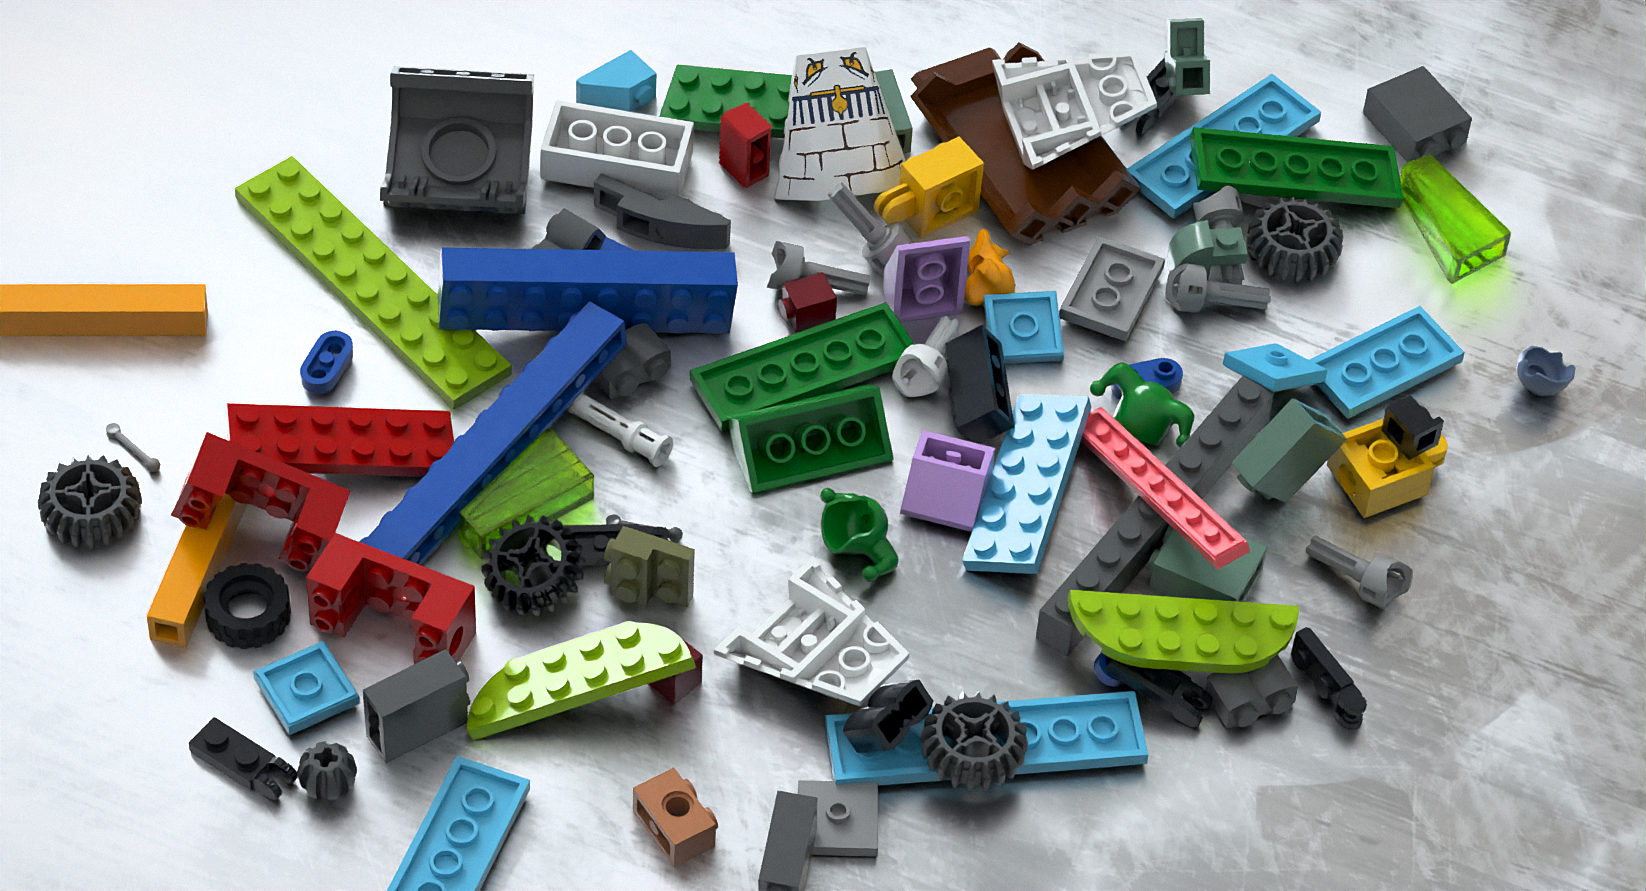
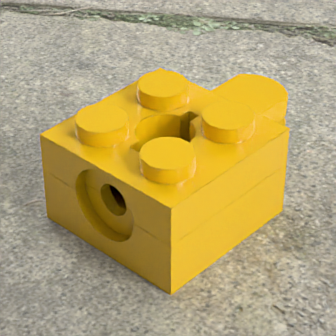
[874,136,984,239]
[1327,418,1448,518]

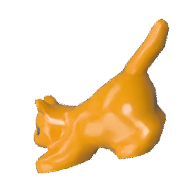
[964,229,1016,307]

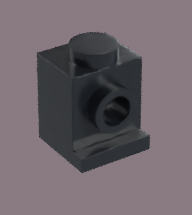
[1381,395,1444,460]

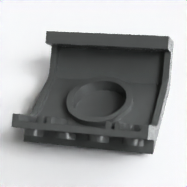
[380,66,535,214]

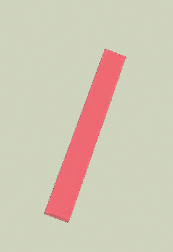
[1081,407,1250,570]

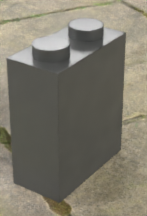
[1363,66,1472,166]
[363,649,470,763]
[758,790,818,891]

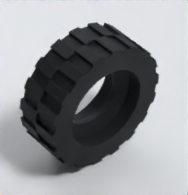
[203,563,291,649]

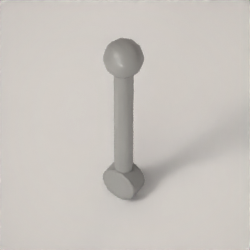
[105,423,161,472]

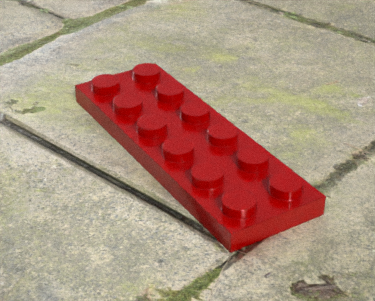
[225,403,454,477]

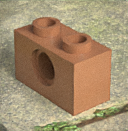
[633,768,718,867]

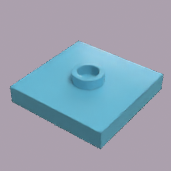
[983,291,1064,364]
[1223,343,1327,392]
[253,641,360,735]

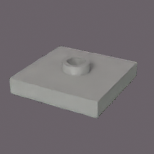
[798,780,878,856]

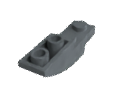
[594,173,731,249]

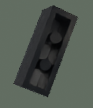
[945,325,1015,444]

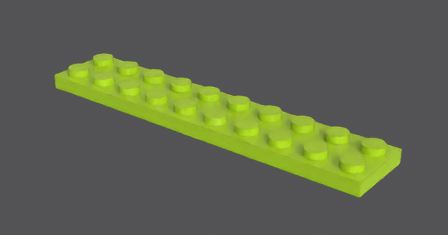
[235,156,512,410]

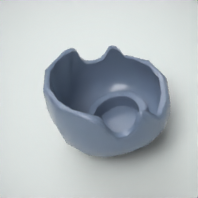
[1517,346,1576,397]

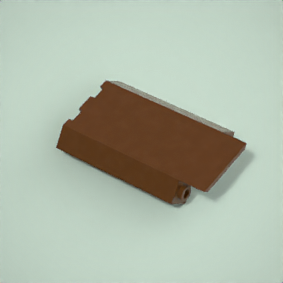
[910,42,1141,245]

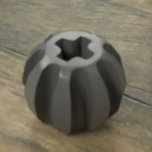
[297,741,357,801]

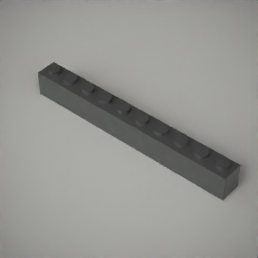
[1036,376,1274,656]

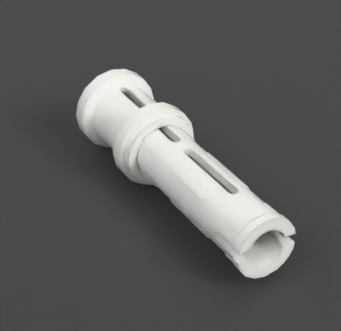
[568,392,673,467]

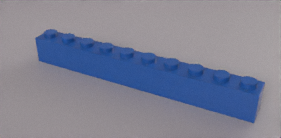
[359,301,628,565]

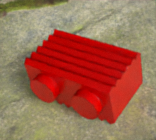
[718,103,772,188]

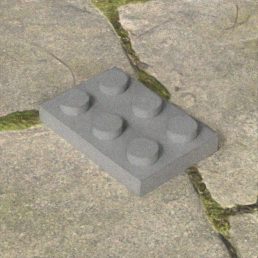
[1059,236,1165,341]

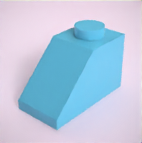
[576,50,657,112]

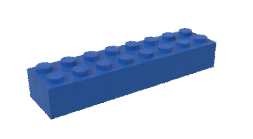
[437,247,738,334]

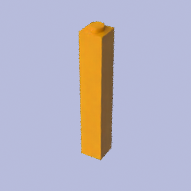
[0,284,208,336]
[146,494,247,647]

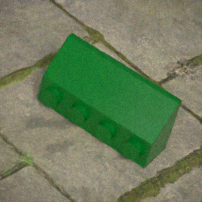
[727,384,894,493]

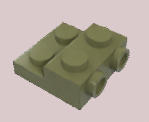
[604,526,695,607]

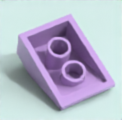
[883,236,970,322]

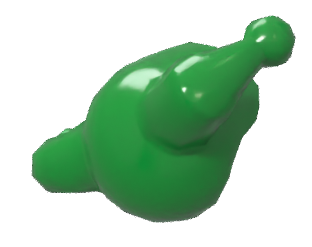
[1090,362,1195,448]
[820,488,899,582]

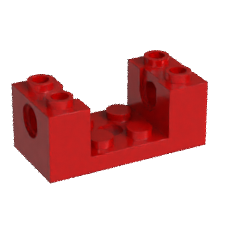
[170,432,351,572]
[306,533,477,664]

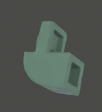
[1165,18,1210,96]
[1166,220,1248,287]

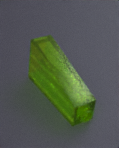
[1400,153,1512,284]
[458,427,594,560]

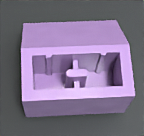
[900,430,995,532]

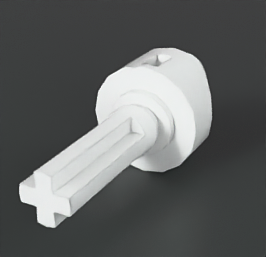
[892,315,959,397]

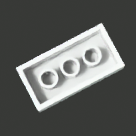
[540,100,694,199]

